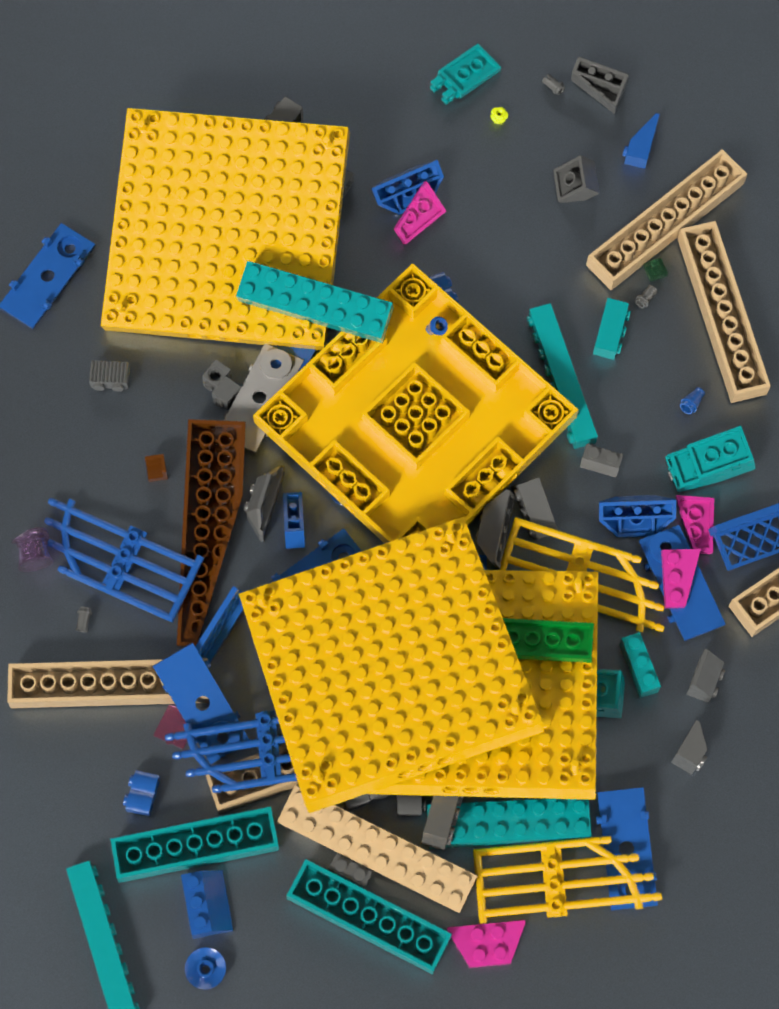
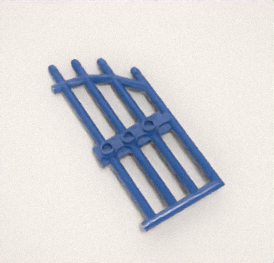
[44,498,204,623]
[165,710,297,793]

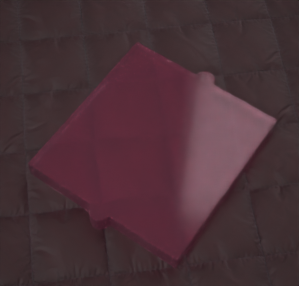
[153,705,187,749]

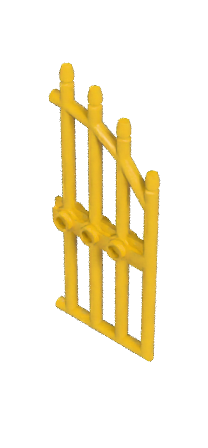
[498,517,665,633]
[473,836,662,924]

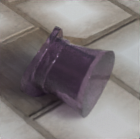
[12,527,54,572]

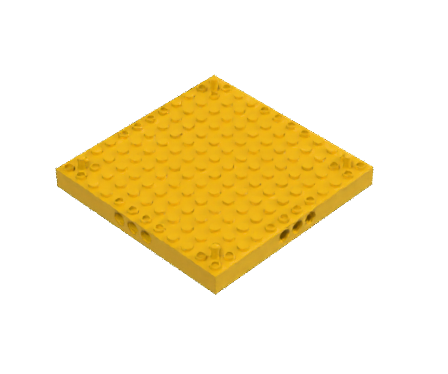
[101,108,350,350]
[253,263,578,544]
[239,517,544,813]
[367,570,598,799]

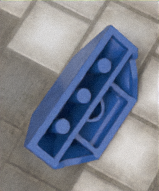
[371,160,444,215]
[599,495,676,537]

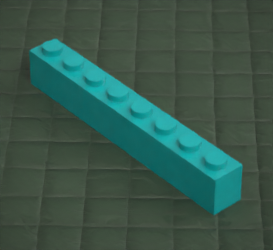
[526,303,598,449]
[66,861,140,1009]

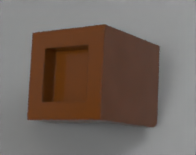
[145,454,168,482]

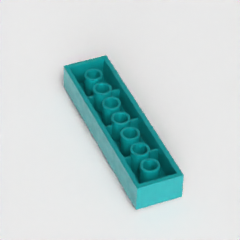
[236,261,394,343]
[427,799,592,849]
[110,807,279,883]
[286,859,452,975]

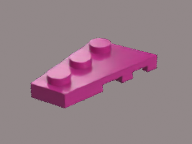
[394,181,446,244]
[675,495,714,554]
[661,549,701,608]

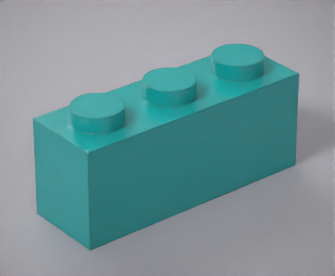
[593,298,631,360]
[619,632,661,698]

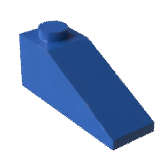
[622,113,659,169]
[283,492,305,549]

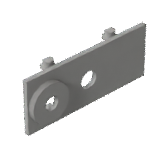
[224,344,304,454]

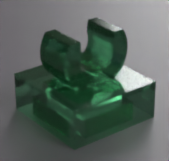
[643,257,668,282]

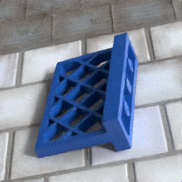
[708,503,779,571]
[195,586,244,664]

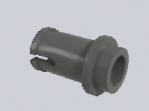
[542,74,565,95]
[635,285,657,308]
[75,607,93,632]

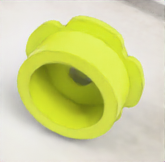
[491,107,508,124]

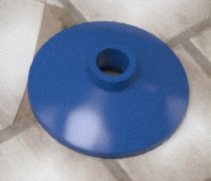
[185,947,226,990]

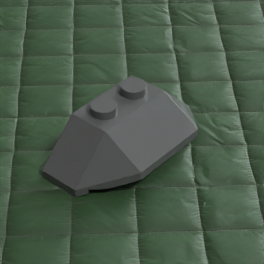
[244,465,285,542]
[475,490,516,569]

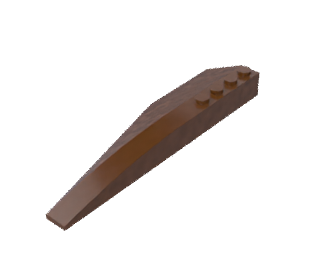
[177,419,246,647]

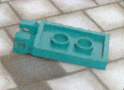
[430,44,501,105]

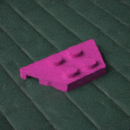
[447,920,525,968]

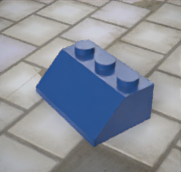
[181,870,234,939]

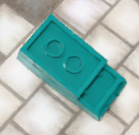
[665,426,756,493]
[597,669,625,718]

